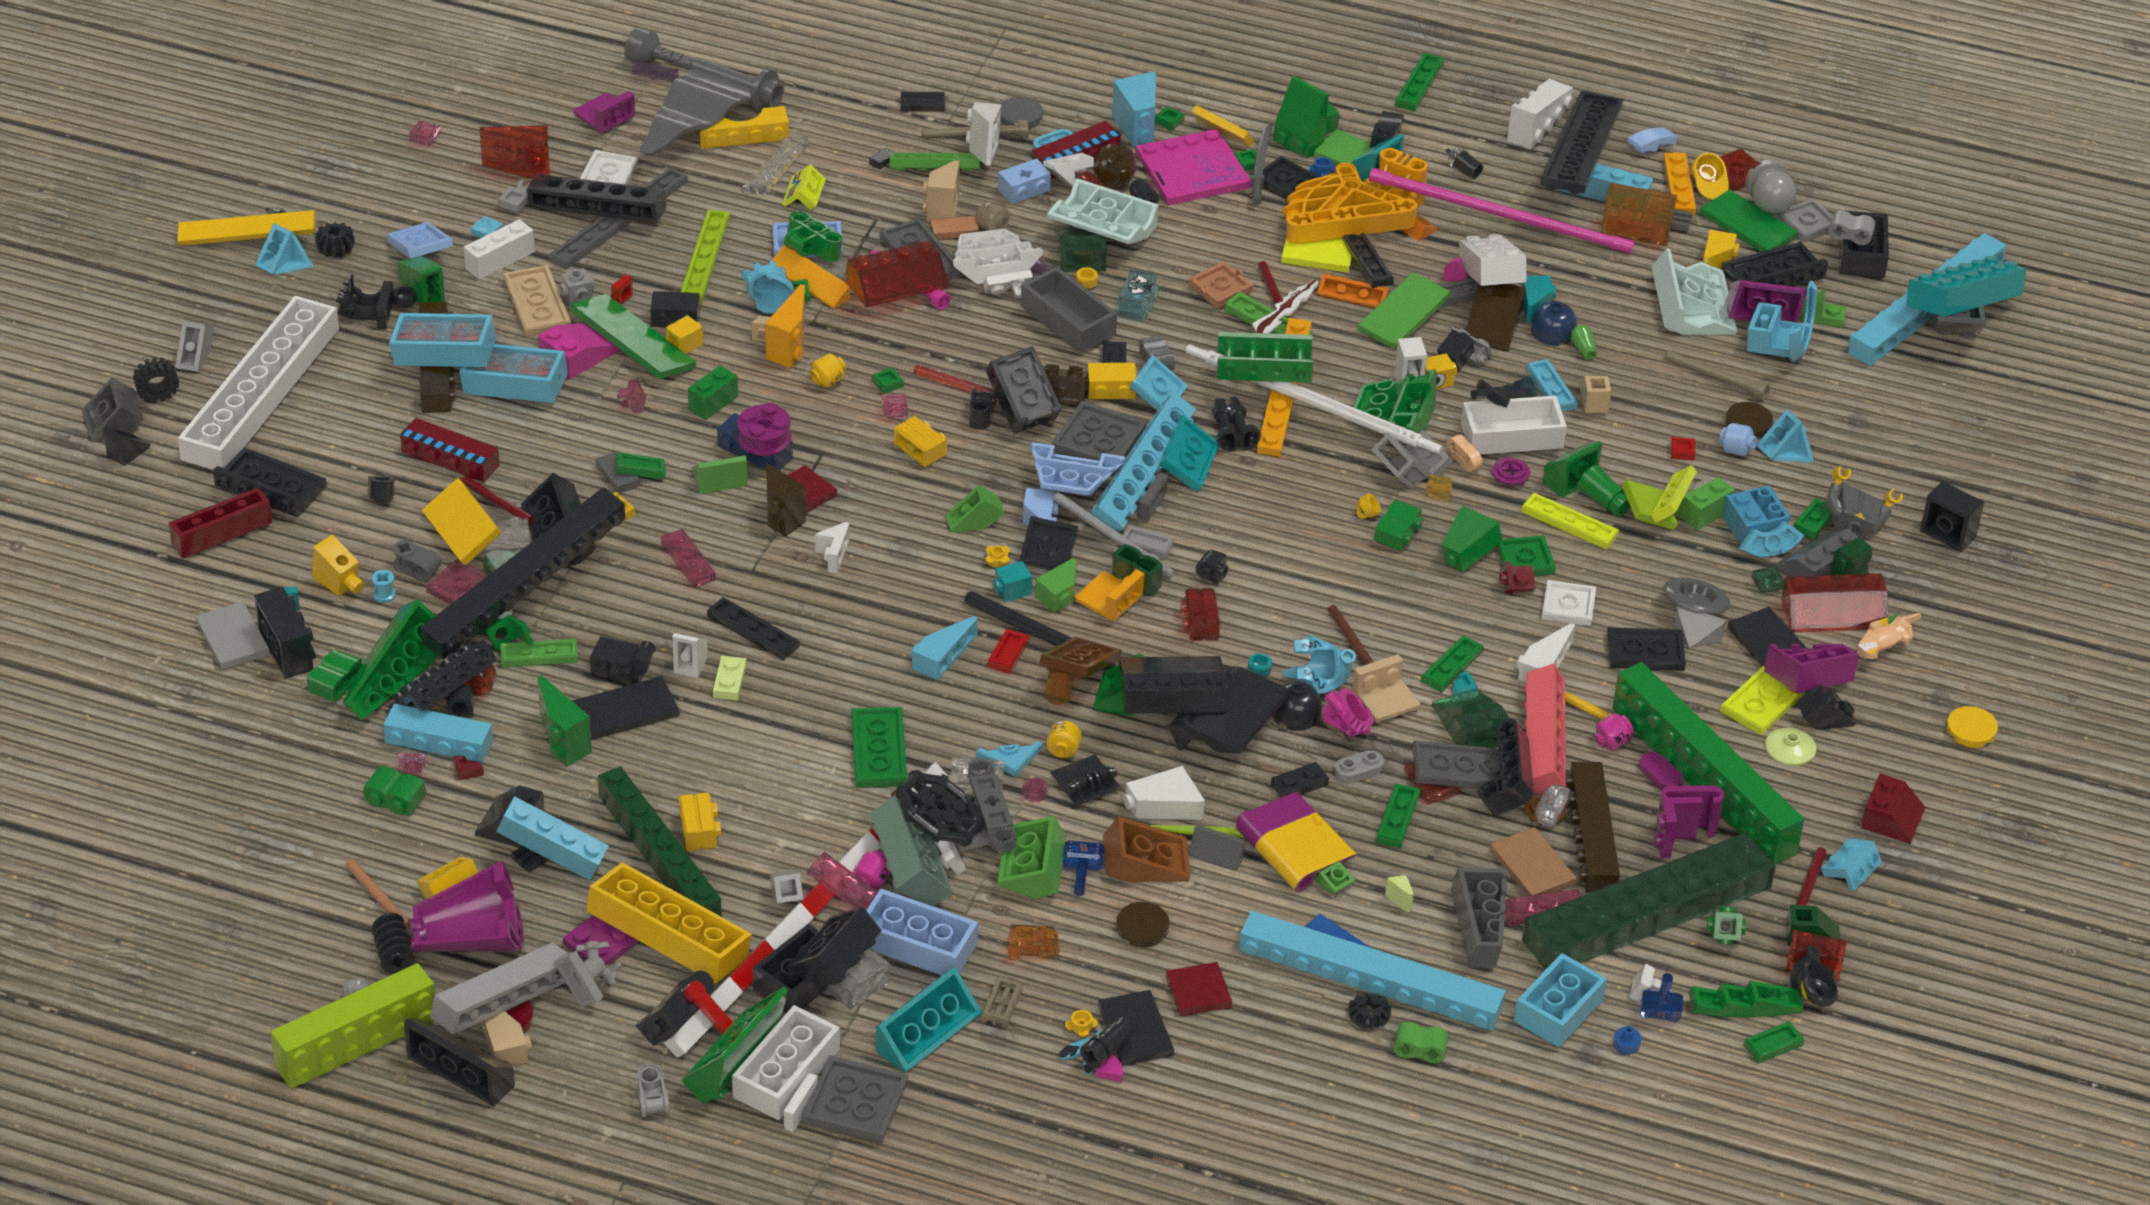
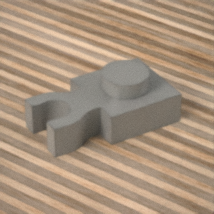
[498,179,529,213]

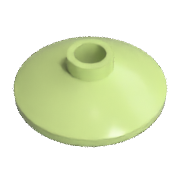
[1765,728,1816,766]

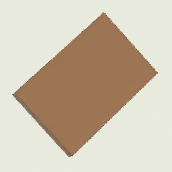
[1490,827,1577,901]

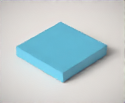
[1130,355,1188,410]

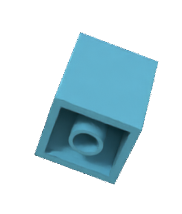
[1112,72,1156,146]

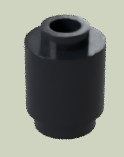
[1129,179,1159,204]

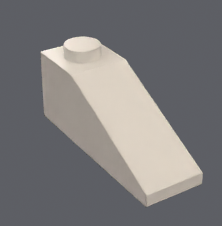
[1516,623,1575,683]

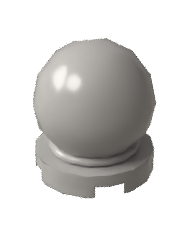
[1745,159,1796,215]

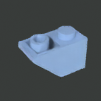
[1023,488,1059,526]

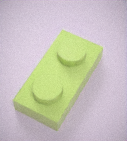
[713,656,747,701]

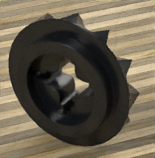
[1348,992,1391,1028]

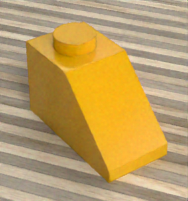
[1703,230,1740,270]

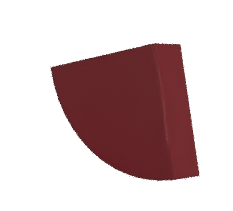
[453,756,484,780]
[506,1000,533,1034]

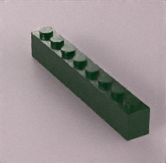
[598,766,722,917]

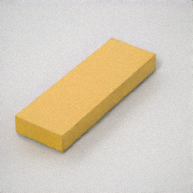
[1191,105,1254,148]

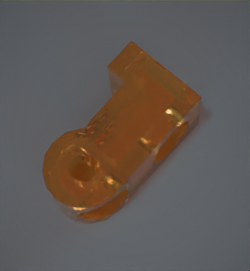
[1007,924,1060,961]

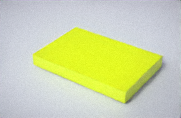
[1281,238,1352,273]
[1720,666,1805,736]

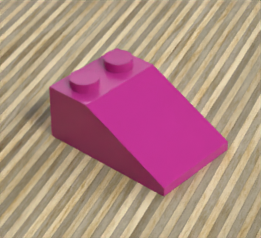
[538,323,620,379]

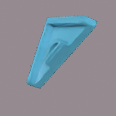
[976,741,1042,777]

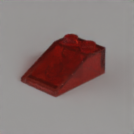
[480,125,550,178]

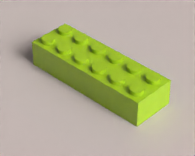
[270,963,435,1089]

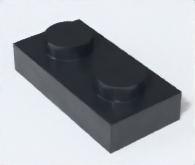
[1271,762,1329,798]

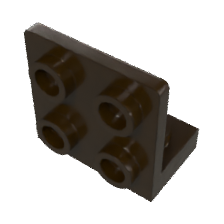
[1043,364,1087,406]

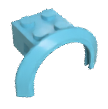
[1747,281,1817,362]

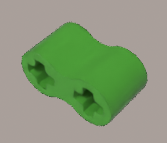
[1394,1022,1449,1063]

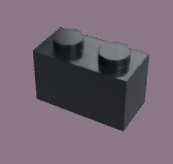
[650,291,700,327]

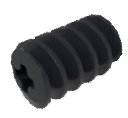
[371,913,415,973]

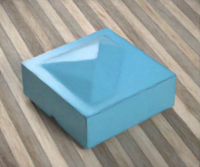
[471,216,503,238]

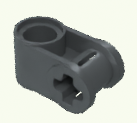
[393,540,442,582]

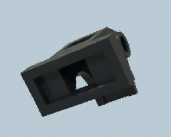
[336,274,394,329]

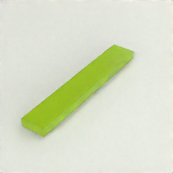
[680,209,730,304]

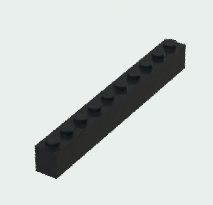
[420,487,625,660]

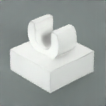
[1629,964,1663,1002]

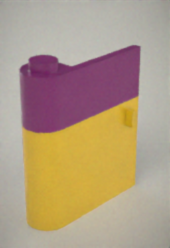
[1235,792,1356,892]

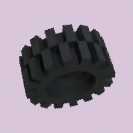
[133,357,179,403]

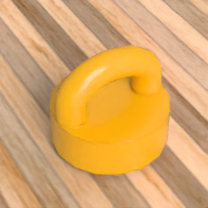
[1356,493,1381,519]

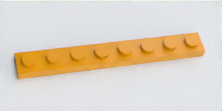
[1257,318,1312,457]

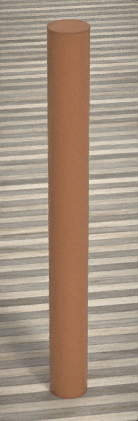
[345,859,411,930]

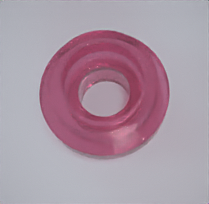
[1022,778,1048,802]

